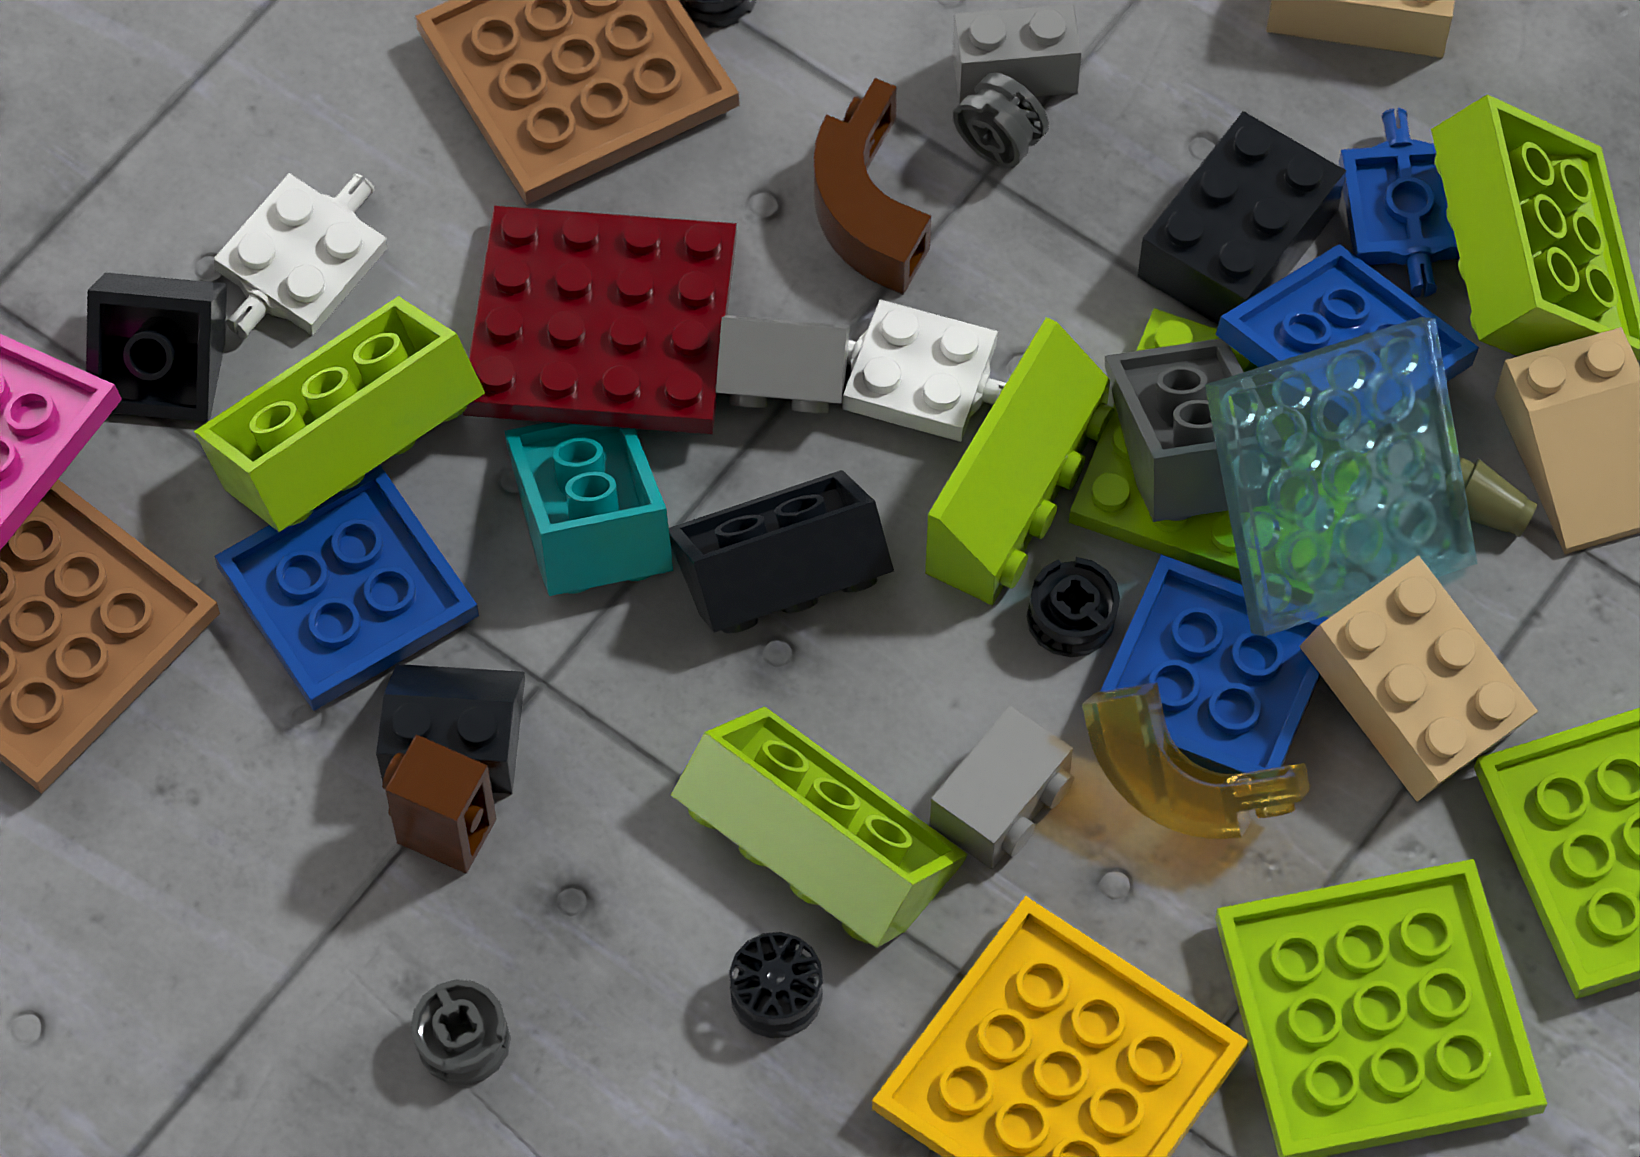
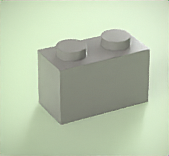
[952,3,1082,104]
[716,315,850,413]
[929,705,1074,869]

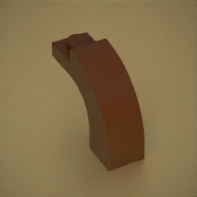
[814,78,931,295]

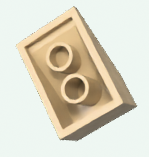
[1494,327,1640,554]

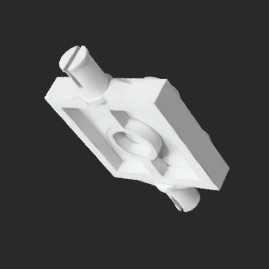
[214,173,387,339]
[842,299,1006,442]

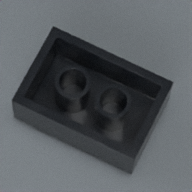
[1137,111,1346,324]

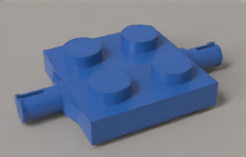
[1339,108,1460,297]

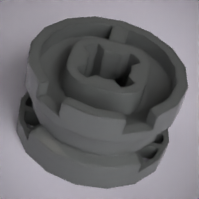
[953,73,1049,168]
[411,980,511,1085]

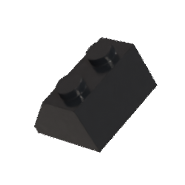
[86,272,227,422]
[376,664,525,794]

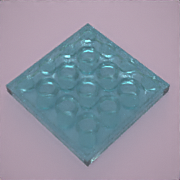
[1205,317,1478,636]

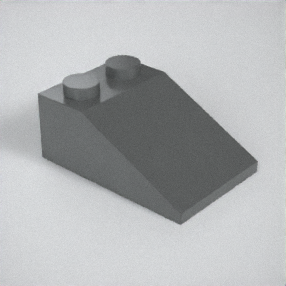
[1105,338,1279,522]

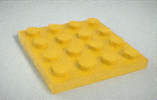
[872,896,1249,1157]

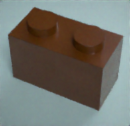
[382,735,497,874]

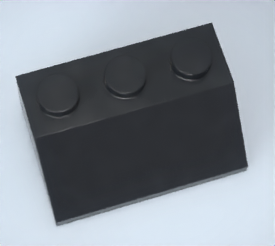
[669,470,894,633]

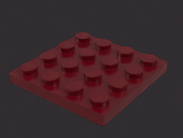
[463,206,737,435]

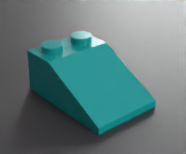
[504,422,673,596]

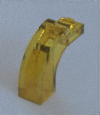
[1082,682,1310,839]

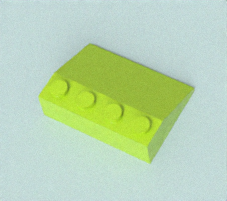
[1431,94,1640,360]

